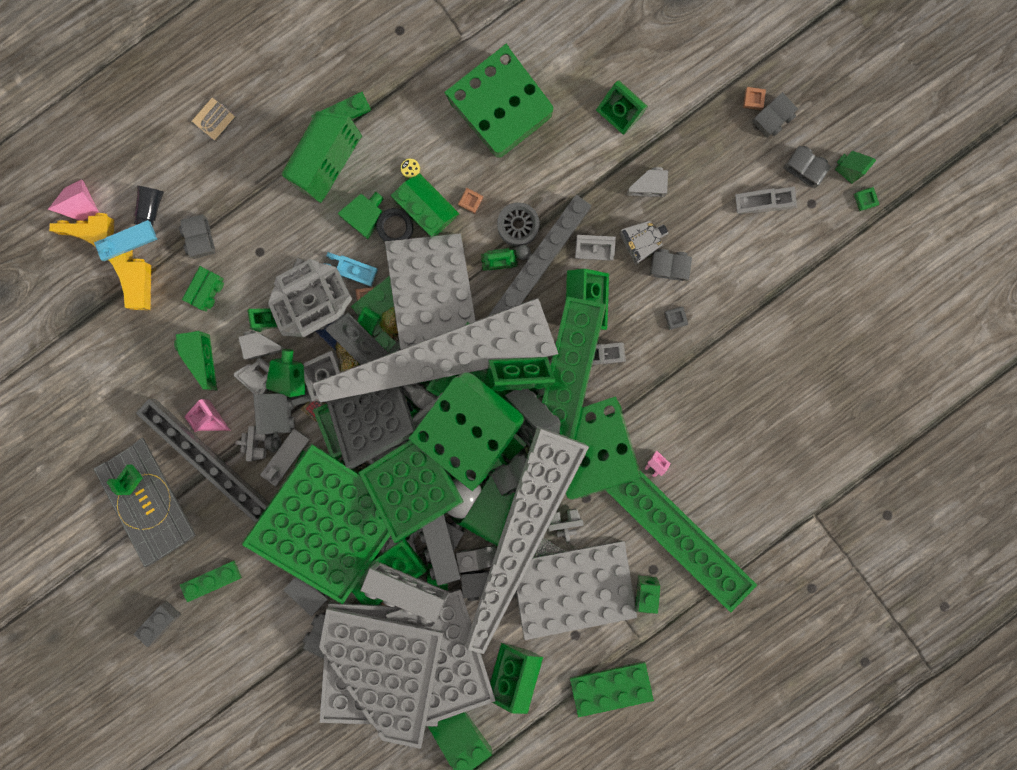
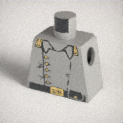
[619,221,668,265]

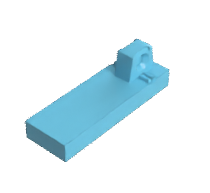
[94,220,157,261]

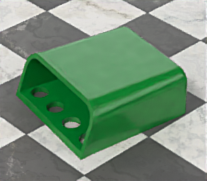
[444,43,554,158]
[282,111,362,203]
[408,372,524,492]
[566,396,641,500]
[451,459,515,547]

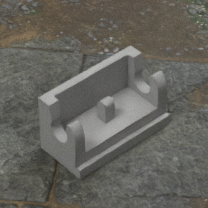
[575,235,616,261]

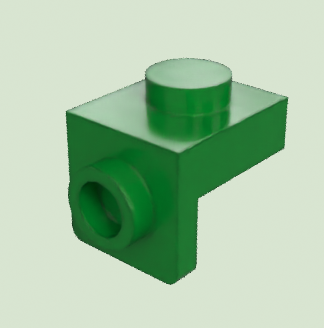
[106,464,143,495]

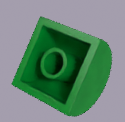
[596,80,648,135]

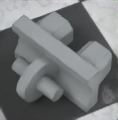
[235,426,268,461]
[548,509,584,542]

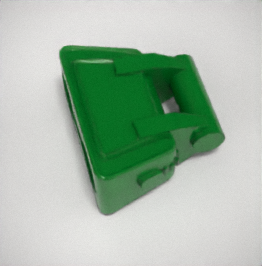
[481,248,518,271]

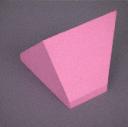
[48,179,99,221]
[185,399,231,432]

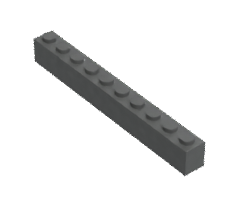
[136,399,269,523]

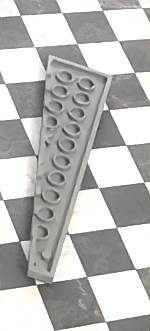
[313,298,558,402]
[465,426,589,654]

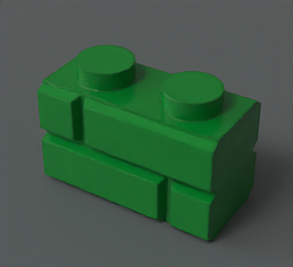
[182,266,224,312]

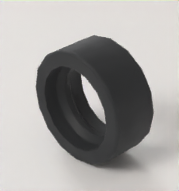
[376,208,414,242]

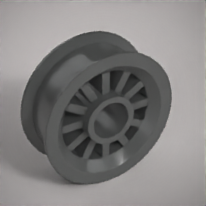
[497,202,539,247]

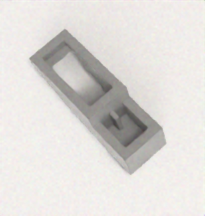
[735,187,797,214]
[592,342,626,365]

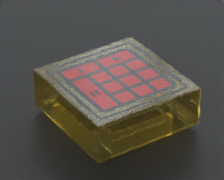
[301,400,325,422]

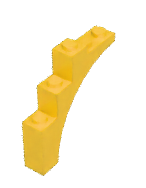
[49,213,151,310]

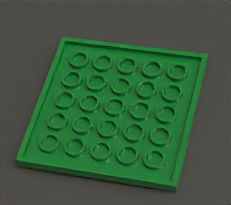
[242,443,390,604]

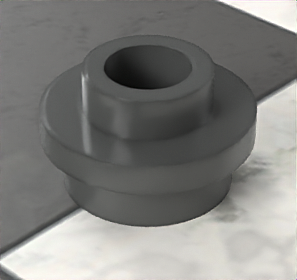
[265,434,281,453]

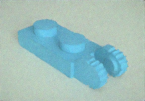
[323,252,378,287]

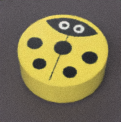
[401,159,420,179]

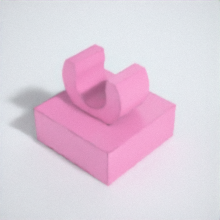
[645,451,670,477]

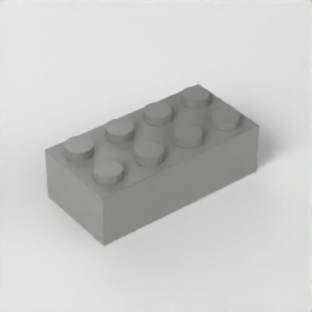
[361,562,449,623]

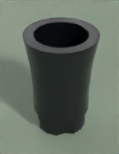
[134,185,164,227]

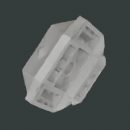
[268,259,352,337]

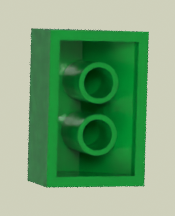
[391,173,459,238]
[566,269,609,330]
[488,357,555,391]
[490,643,543,714]

